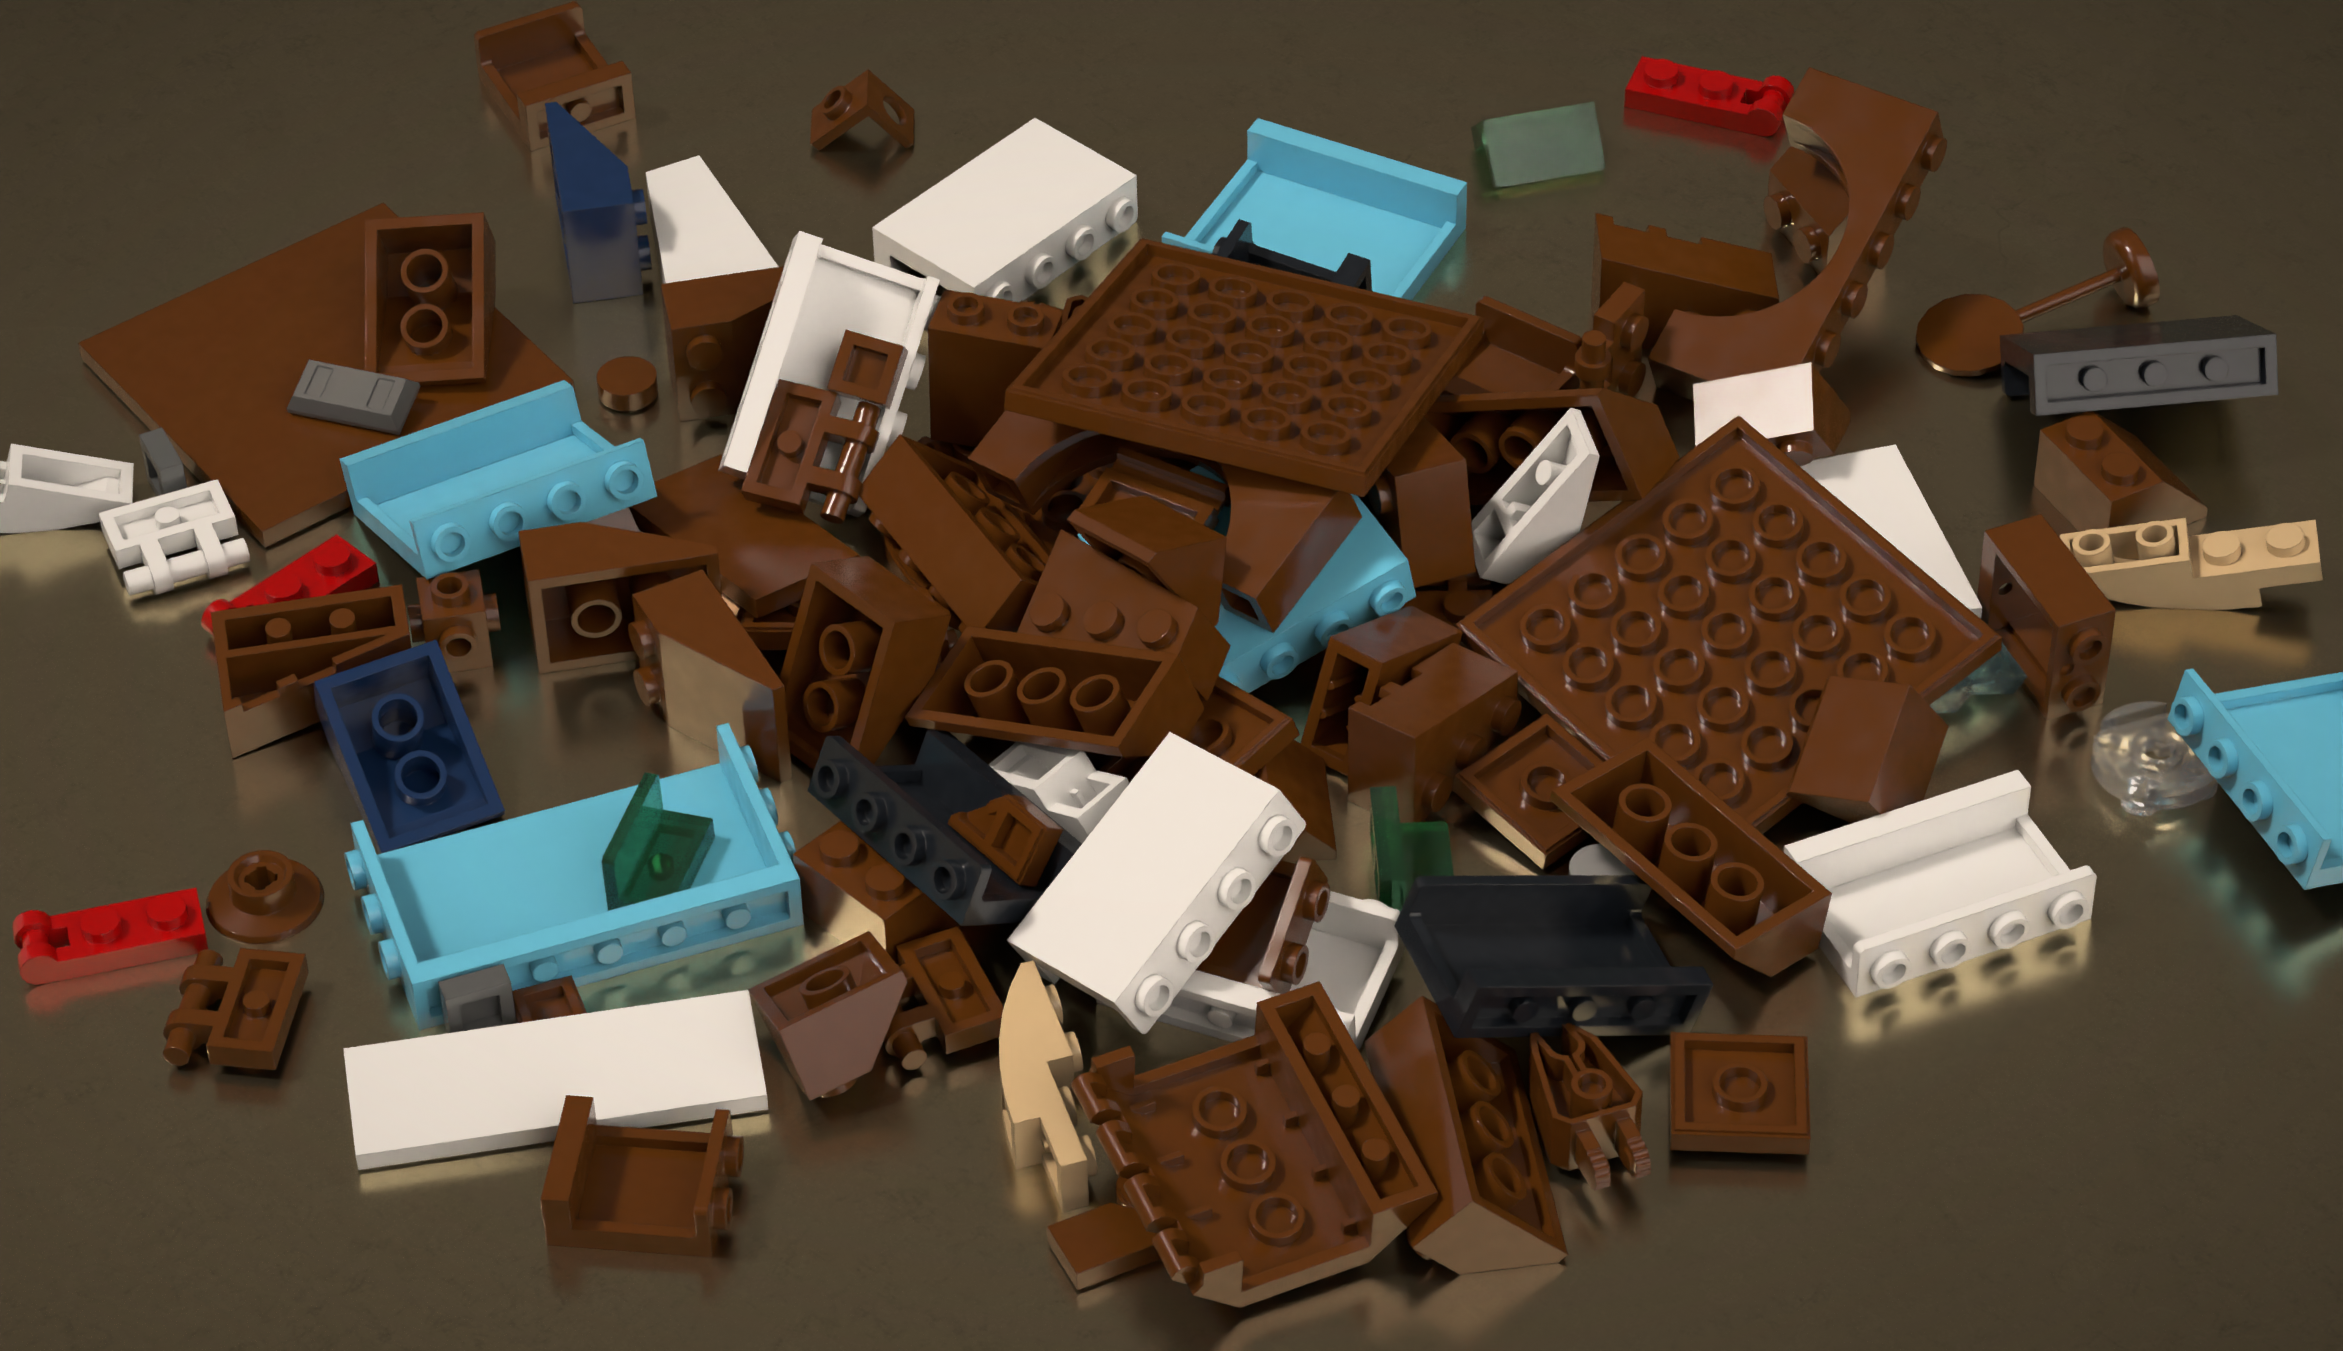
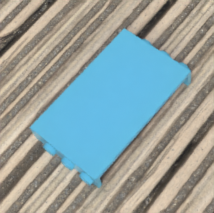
[344,723,804,1031]

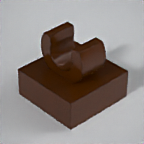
[827,330,908,410]

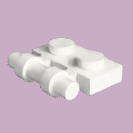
[99,479,250,596]

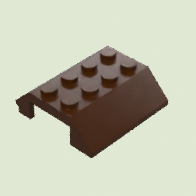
[1071,981,1438,1308]

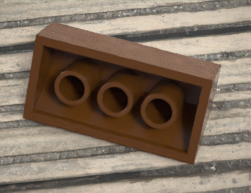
[1424,388,1680,505]
[859,434,1051,633]
[905,626,1205,757]
[1550,737,1832,977]
[1364,996,1568,1275]

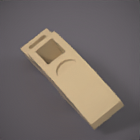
[2060,518,2323,610]
[999,960,1097,1213]

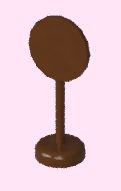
[1916,227,2160,377]

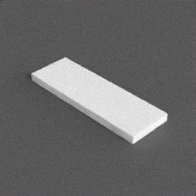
[343,990,768,1170]

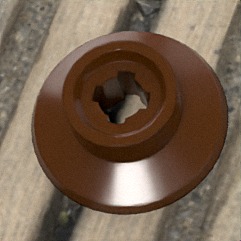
[206,850,324,944]

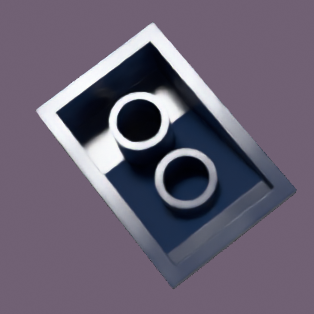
[545,102,652,304]
[314,640,505,854]

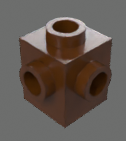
[407,569,501,673]

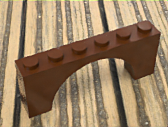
[1648,67,1947,401]
[968,410,1362,633]

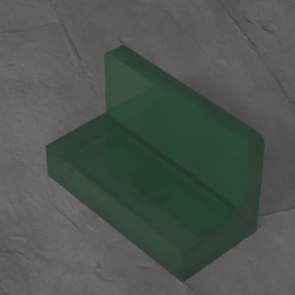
[1471,102,1605,189]
[601,772,715,911]
[1369,786,1454,912]

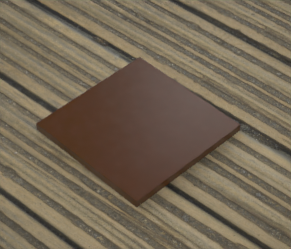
[78,202,576,547]
[1004,238,1484,497]
[1455,415,2002,834]

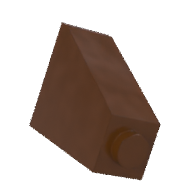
[1300,606,1463,776]

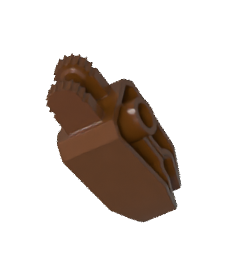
[1528,1023,1652,1191]

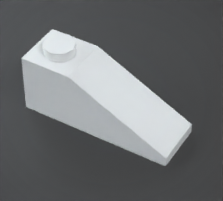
[1471,408,1600,585]

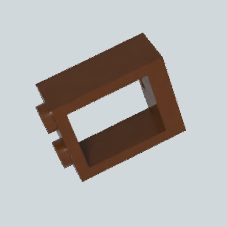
[1977,514,2116,720]

